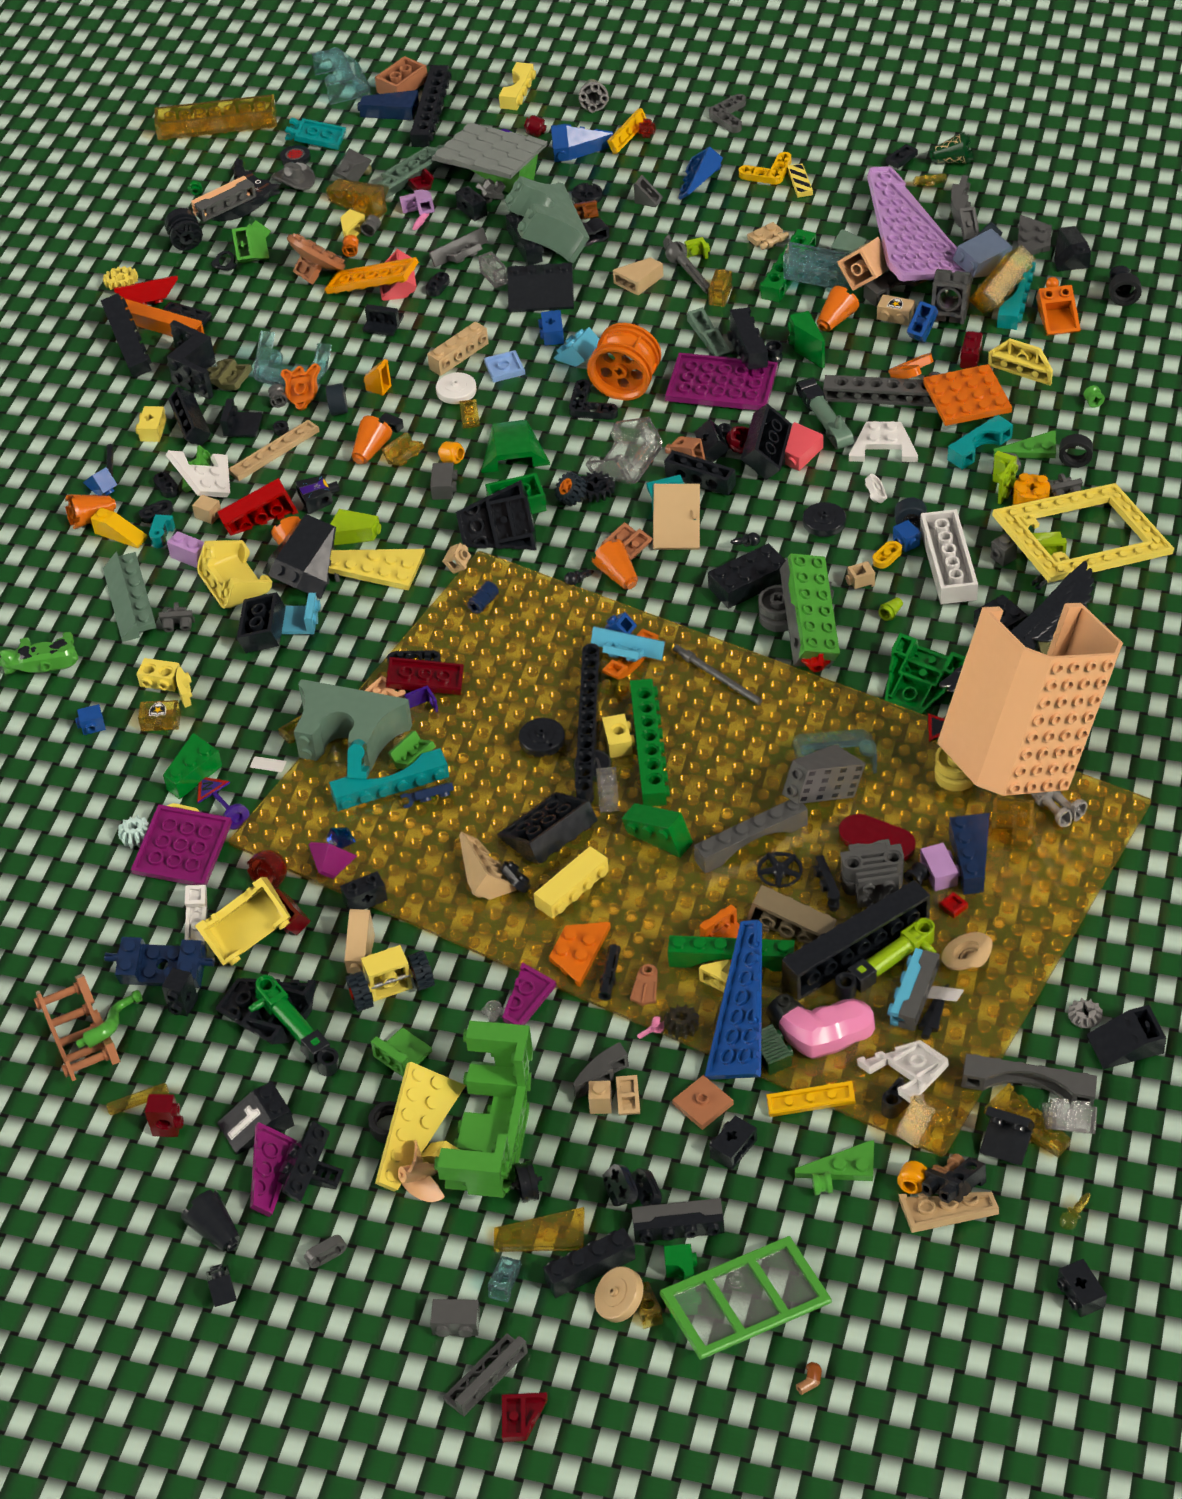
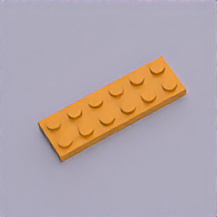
[325,257,419,294]

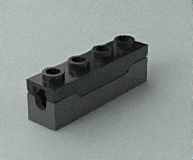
[631,1198,725,1243]

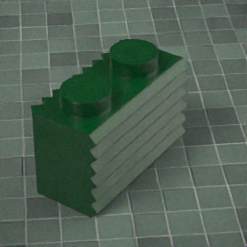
[761,1024,794,1075]

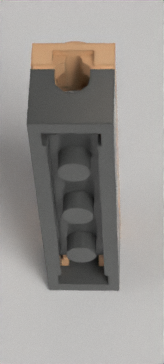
[191,176,256,222]

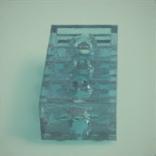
[783,242,850,289]

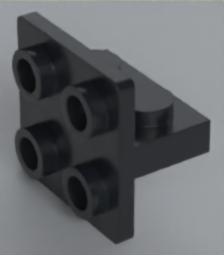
[363,304,404,336]

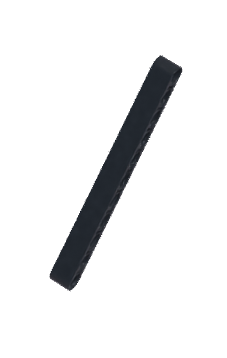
[575,643,601,803]

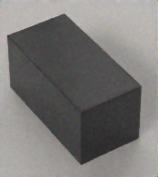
[379,412,404,433]

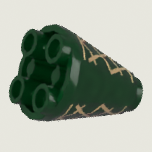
[930,132,974,164]

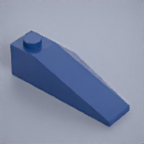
[551,124,613,162]
[678,146,723,200]

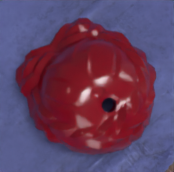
[726,426,749,454]

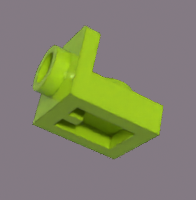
[684,237,710,259]

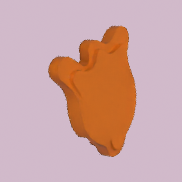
[281,363,321,411]

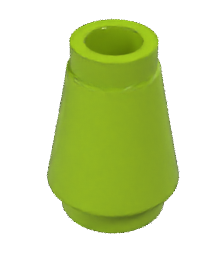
[878,597,903,621]

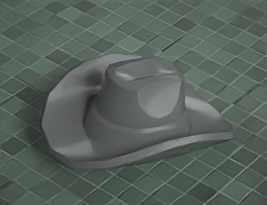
[271,162,315,190]

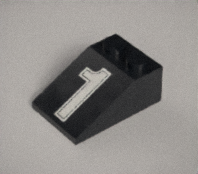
[217,1081,294,1155]

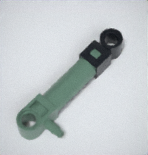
[796,377,854,450]

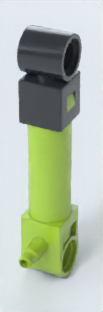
[835,918,937,1000]

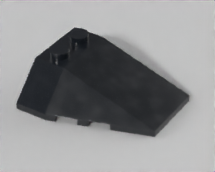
[262,514,336,599]

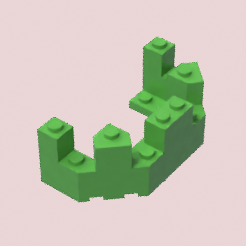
[434,1020,533,1198]

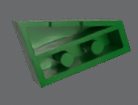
[163,733,222,799]

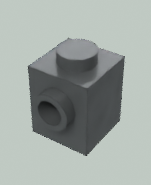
[990,533,1017,567]

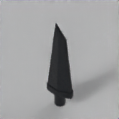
[918,983,949,1040]

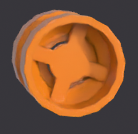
[342,235,359,257]

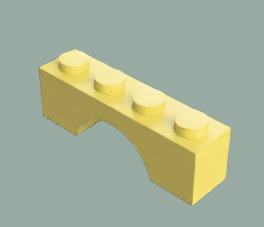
[499,62,536,110]

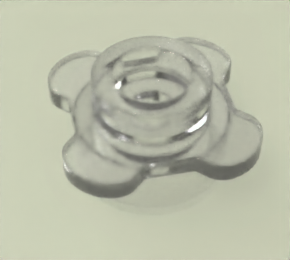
[481,1000,505,1022]

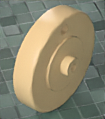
[594,1266,643,1323]

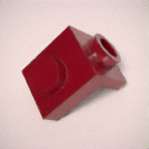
[407,168,434,191]

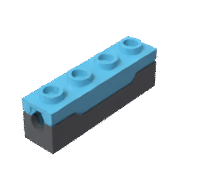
[887,948,940,1031]

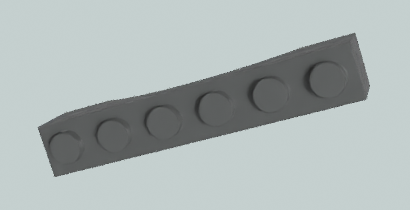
[694,800,808,874]
[961,1054,1097,1110]

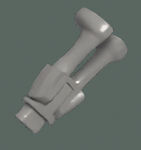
[1031,791,1088,827]

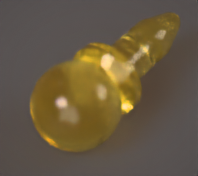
[1059,1193,1091,1230]

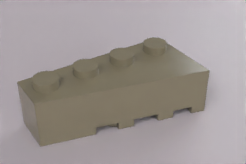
[746,885,837,944]

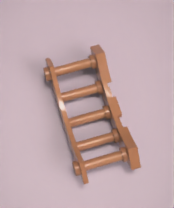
[34,973,121,1081]

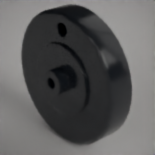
[803,502,846,537]
[519,718,565,757]

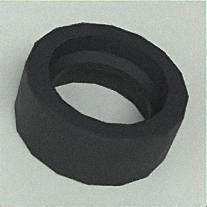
[1109,273,1142,306]
[1059,434,1093,468]
[368,1101,397,1144]

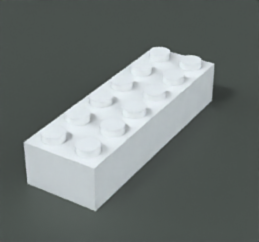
[920,509,978,604]

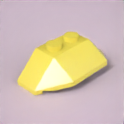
[988,338,1053,386]

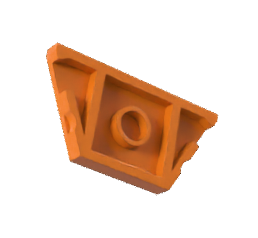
[549,922,611,987]

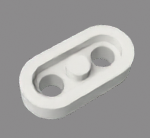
[865,474,887,503]

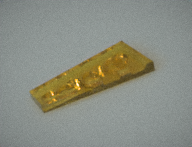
[984,1083,1071,1158]
[493,1207,585,1252]

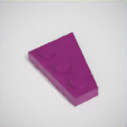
[502,962,557,1025]

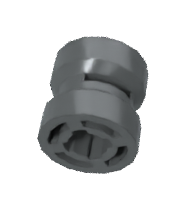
[360,215,381,237]
[268,384,287,408]

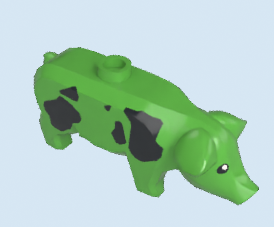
[0,632,79,676]

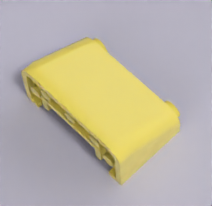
[197,540,272,609]
[195,877,291,966]

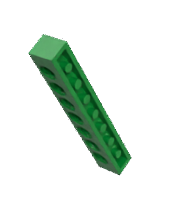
[630,678,670,807]

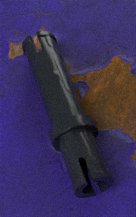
[598,944,621,1001]

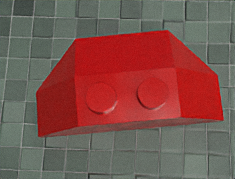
[114,275,178,305]

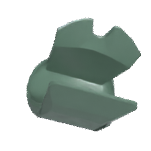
[829,230,867,265]

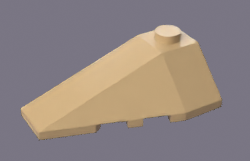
[459,832,517,900]

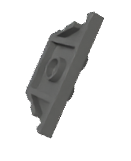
[1017,215,1052,255]

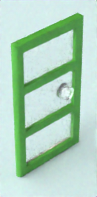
[660,1236,832,1360]

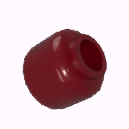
[523,115,547,137]

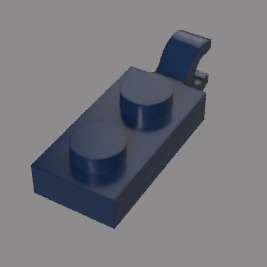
[400,782,454,808]

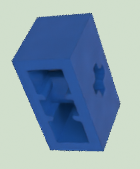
[907,301,938,343]
[538,310,564,346]

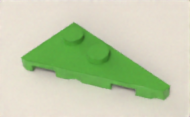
[993,431,1056,458]
[795,1140,874,1181]

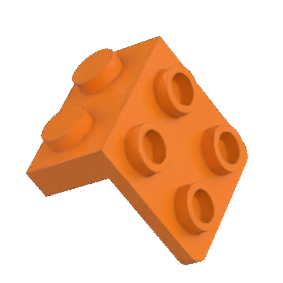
[699,904,740,963]

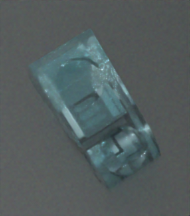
[488,1256,521,1303]

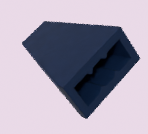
[357,90,419,120]

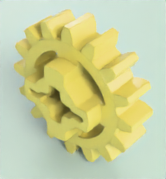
[103,266,138,290]

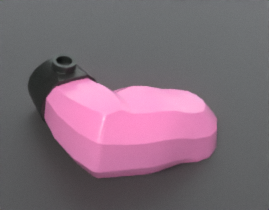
[766,993,875,1059]

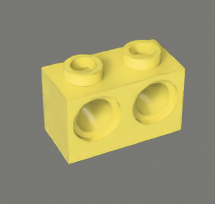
[137,658,180,692]

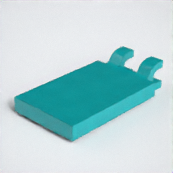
[285,118,346,150]

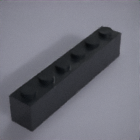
[101,293,152,378]

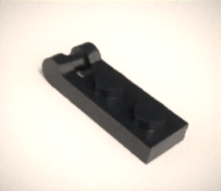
[813,855,840,912]

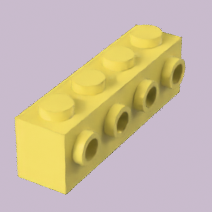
[534,846,609,919]

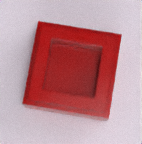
[939,892,968,919]

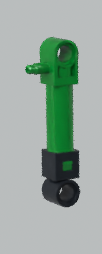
[248,975,339,1076]

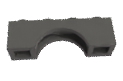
[864,271,927,307]

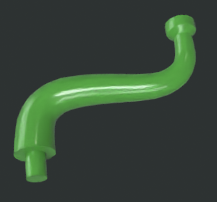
[76,990,143,1048]

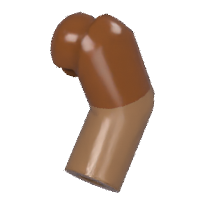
[796,1362,822,1395]

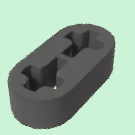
[304,1235,347,1268]

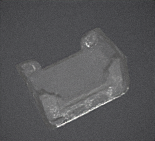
[586,417,662,484]

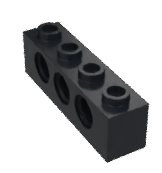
[664,450,736,496]

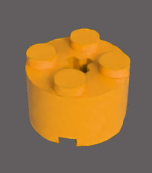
[1013,473,1050,505]

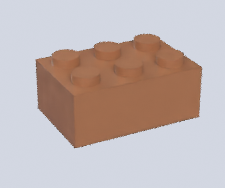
[375,56,428,94]

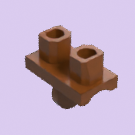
[574,200,599,220]

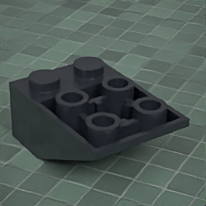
[1087,1005,1166,1069]

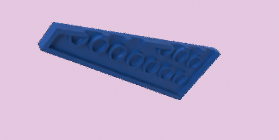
[705,920,762,1080]

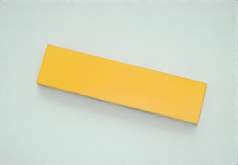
[607,108,648,154]
[766,1081,856,1117]

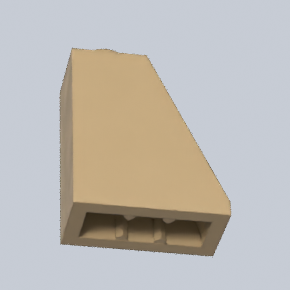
[613,257,664,295]
[344,909,375,974]

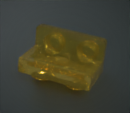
[382,432,425,466]

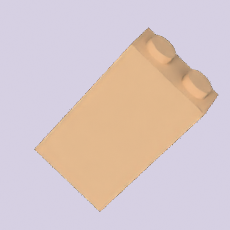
[837,237,889,290]

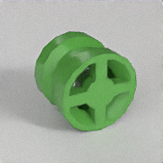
[1083,385,1105,408]
[812,1171,833,1195]

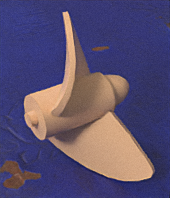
[398,1140,445,1202]

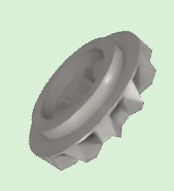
[1068,998,1103,1028]

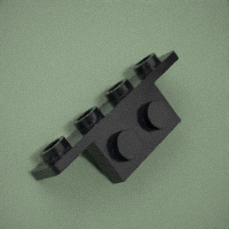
[278,1121,330,1202]

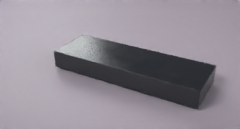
[163,301,212,327]

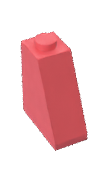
[785,422,823,471]

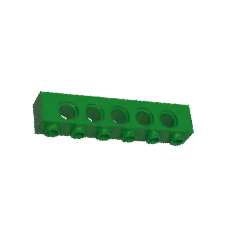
[759,229,816,303]

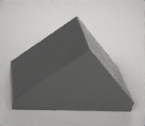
[634,175,663,207]

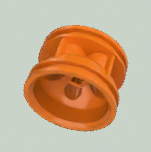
[587,323,661,401]

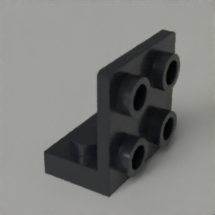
[220,399,263,437]
[980,1106,1035,1166]

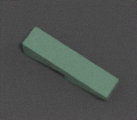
[687,307,731,357]

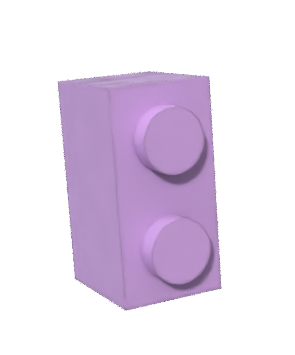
[167,531,204,568]
[920,843,960,891]

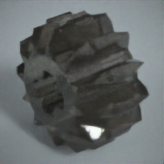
[664,1003,700,1040]

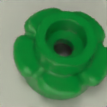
[188,181,203,195]

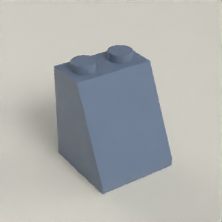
[952,229,1013,278]

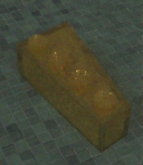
[326,179,387,218]

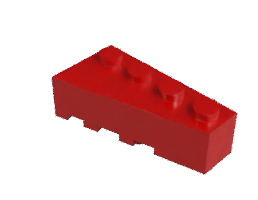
[217,478,298,536]

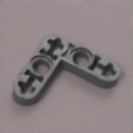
[709,94,746,133]

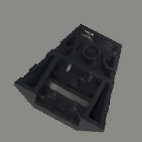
[456,480,537,550]
[215,978,316,1045]

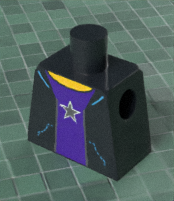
[295,476,340,514]

